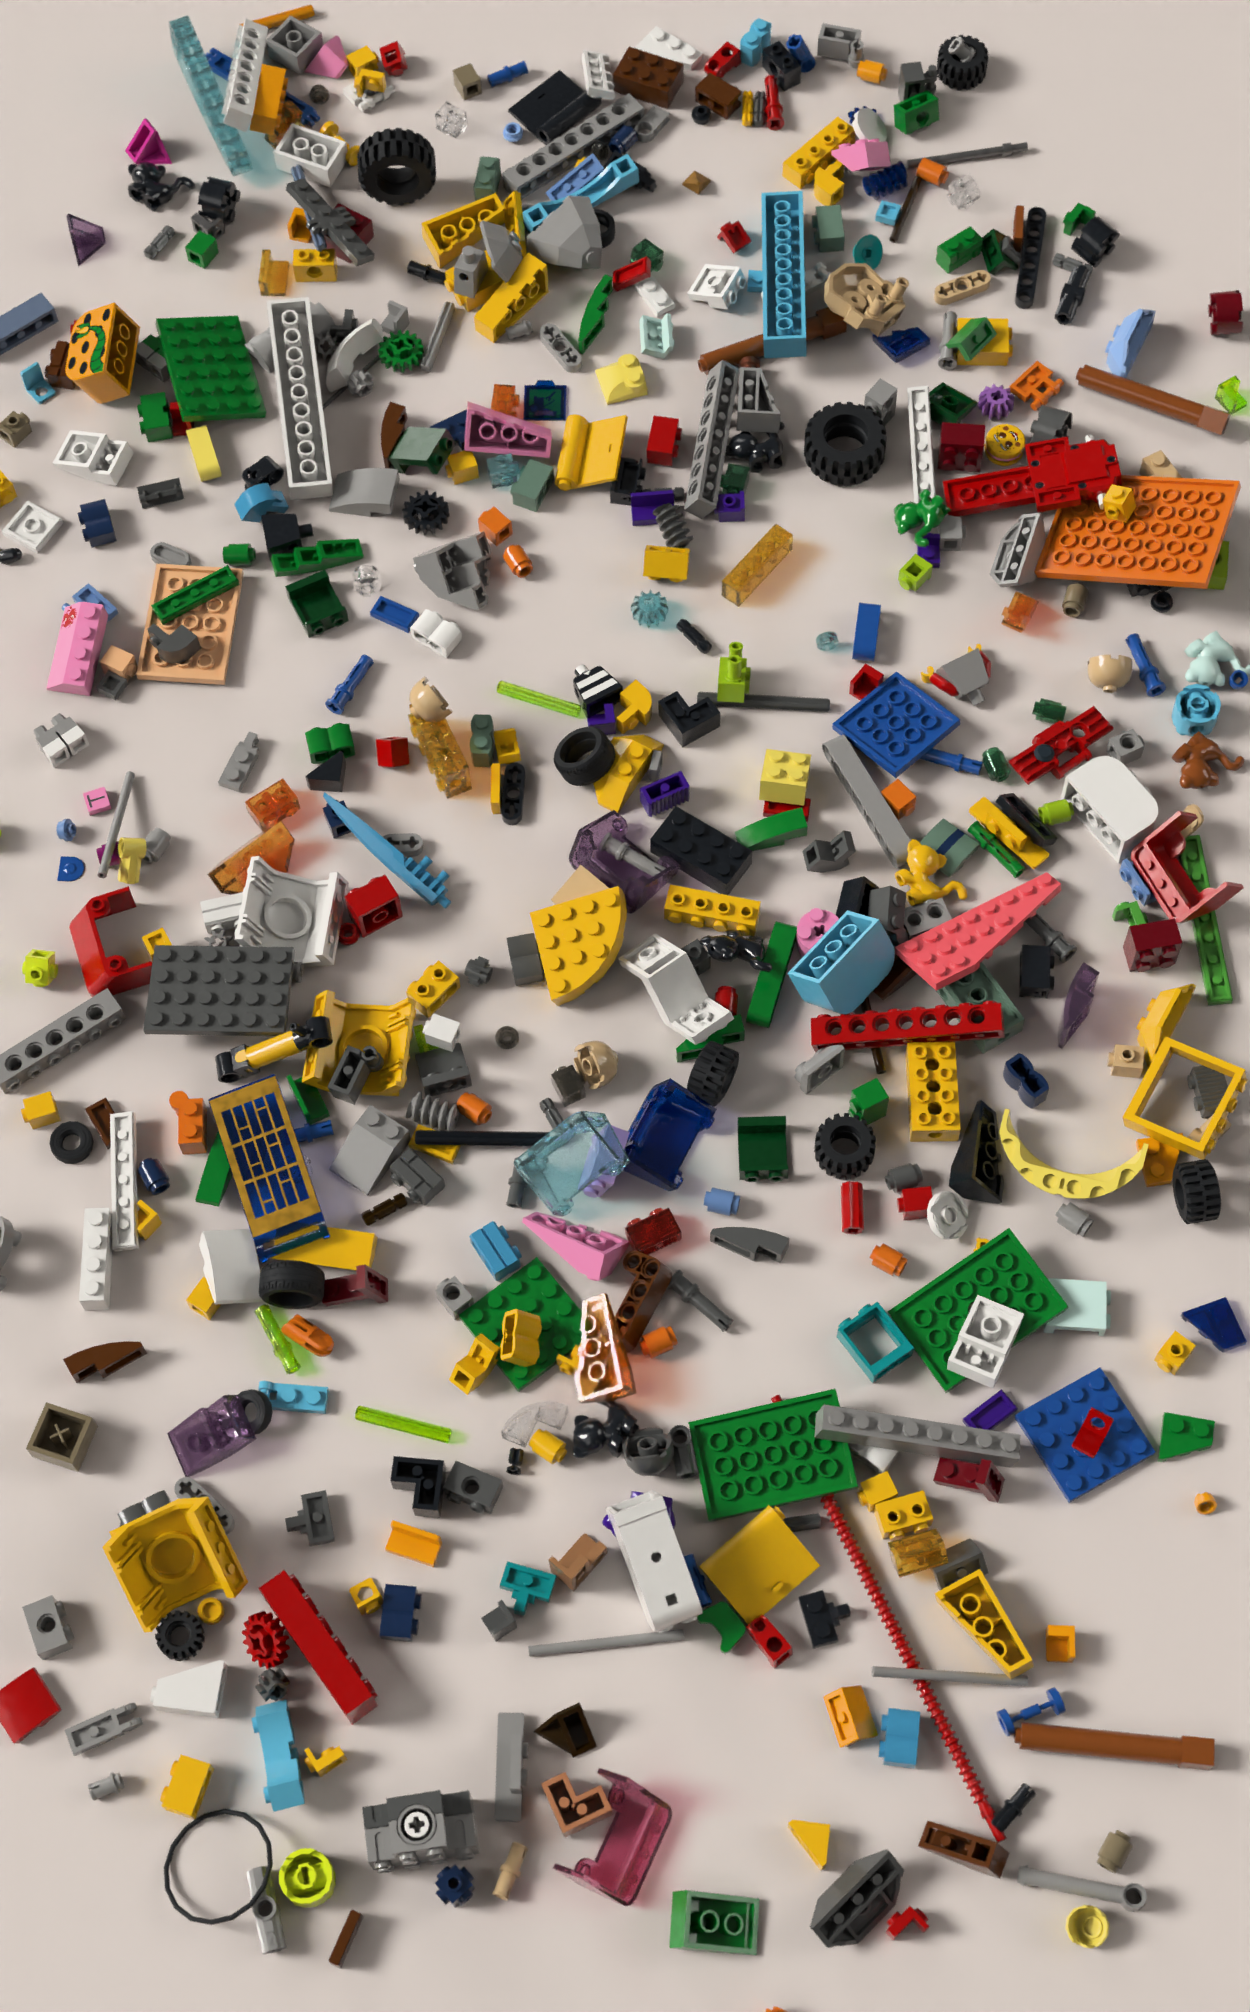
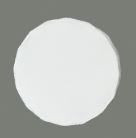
[853,108,887,142]
[927,1191,969,1240]

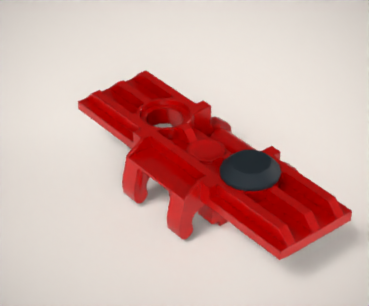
[1009,706,1114,785]

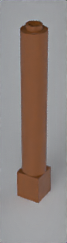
[698,307,847,375]
[1076,365,1231,435]
[1014,1722,1215,1770]

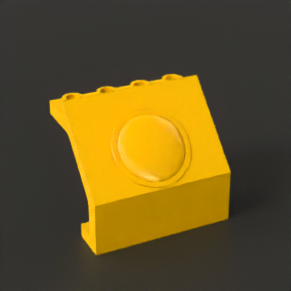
[302,989,416,1096]
[102,1497,248,1632]

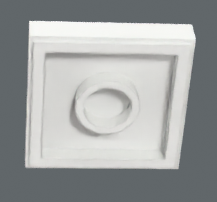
[2,501,63,554]

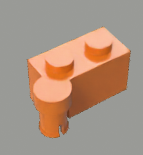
[169,1091,207,1155]

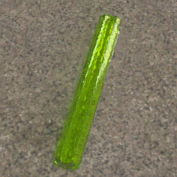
[497,681,581,717]
[355,1406,452,1443]

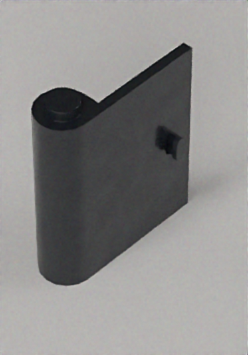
[508,70,602,145]

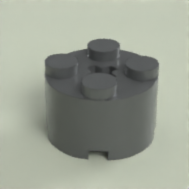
[1030,405,1073,443]

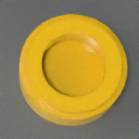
[197,1597,224,1625]

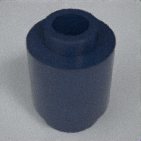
[609,126,638,155]
[137,1158,170,1195]

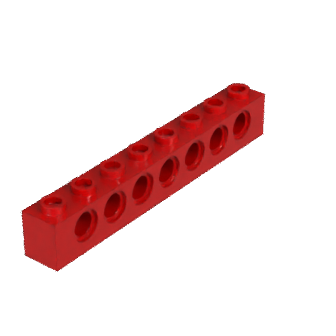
[811,1001,1005,1053]

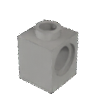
[1106,729,1145,765]
[435,1276,474,1320]

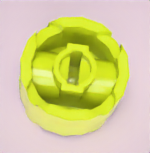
[279,1848,336,1908]

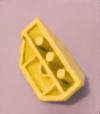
[593,734,664,814]
[1136,984,1196,1068]

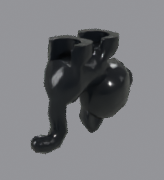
[128,162,195,211]
[725,422,785,473]
[699,930,772,972]
[573,1380,639,1458]

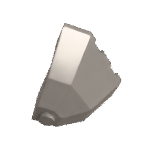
[526,196,602,269]
[413,531,491,610]

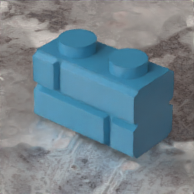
[469,1221,522,1281]

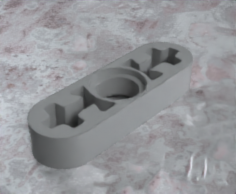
[540,324,582,373]
[174,1477,235,1535]

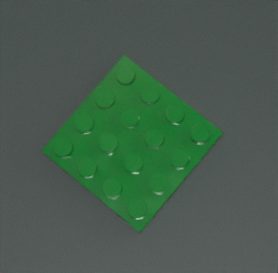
[459,1257,597,1392]

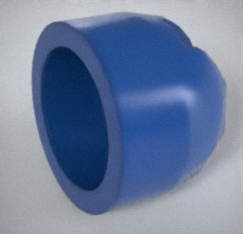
[1229,670,1248,690]

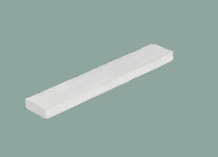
[907,386,936,503]
[110,1111,139,1252]

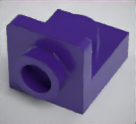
[917,533,940,568]

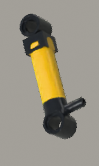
[215,1016,333,1083]

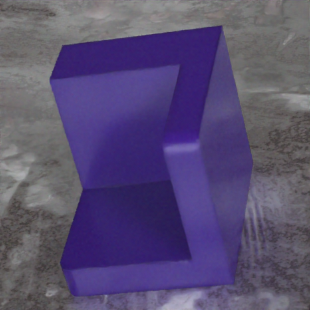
[587,703,616,735]

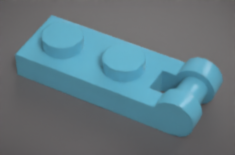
[258,1381,329,1414]

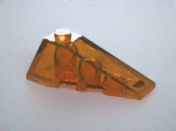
[575,1293,637,1403]

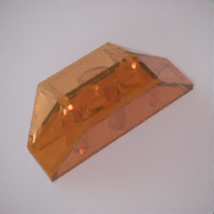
[207,821,295,895]

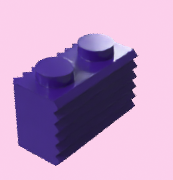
[640,771,690,817]

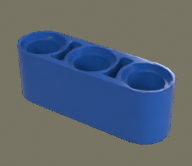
[852,603,881,662]

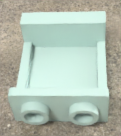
[1044,1278,1111,1336]

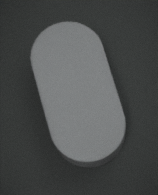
[150,542,191,566]

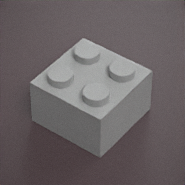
[266,16,323,74]

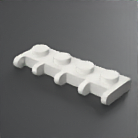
[582,50,616,99]

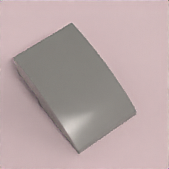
[329,468,400,517]

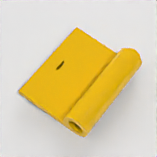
[555,414,628,491]
[699,1506,820,1624]

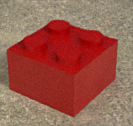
[344,874,403,938]

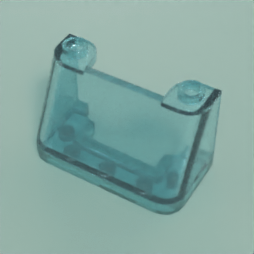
[513,1111,630,1217]

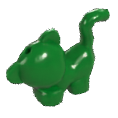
[894,489,951,547]

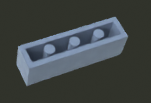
[0,293,59,355]

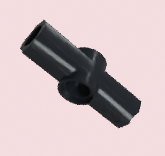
[1054,265,1091,325]

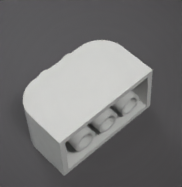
[1061,756,1158,864]

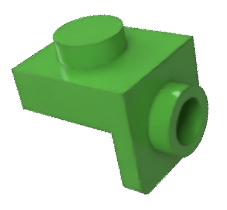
[1112,901,1148,926]

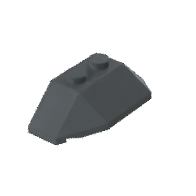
[810,1849,904,1948]

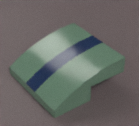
[920,818,980,878]

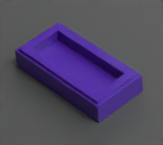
[962,1389,1018,1430]

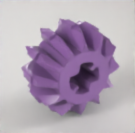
[978,383,1014,421]

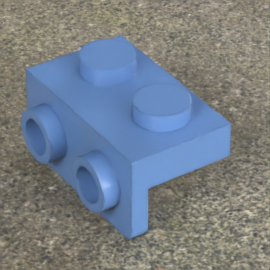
[1119,858,1156,906]

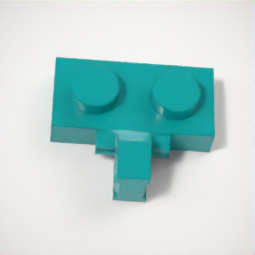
[500,1561,557,1616]

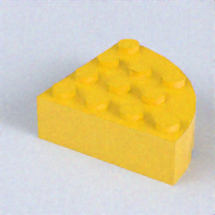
[530,886,627,1006]

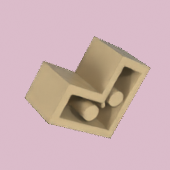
[1139,450,1182,478]

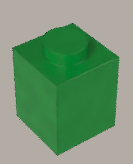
[185,231,219,269]

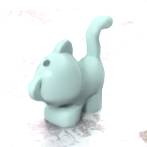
[1184,631,1250,686]

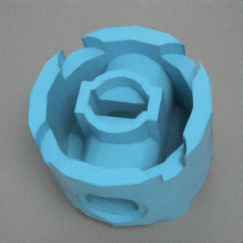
[1171,684,1221,736]

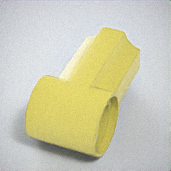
[118,837,147,884]

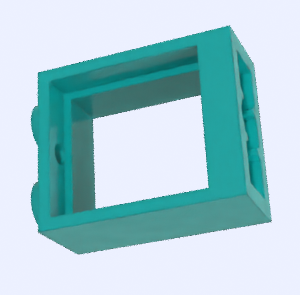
[837,1301,914,1383]

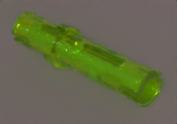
[255,1304,301,1374]

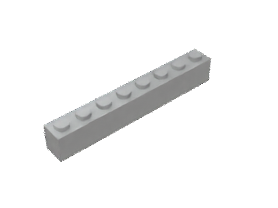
[814,1405,1020,1468]

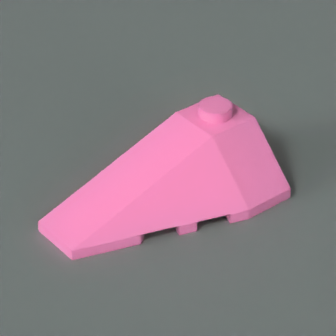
[522,1212,629,1281]

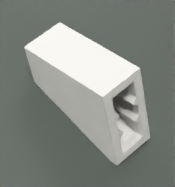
[150,1660,228,1718]

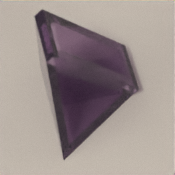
[66,214,106,267]

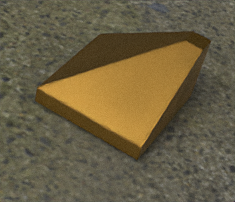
[682,170,711,195]

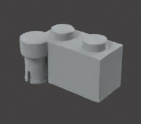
[817,23,864,68]

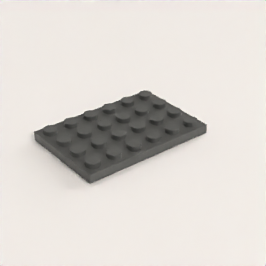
[143,945,295,1036]

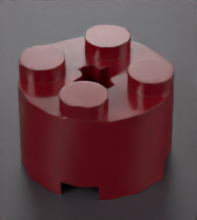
[1208,290,1243,335]

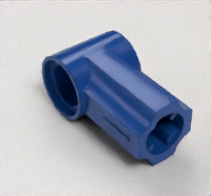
[786,34,816,73]

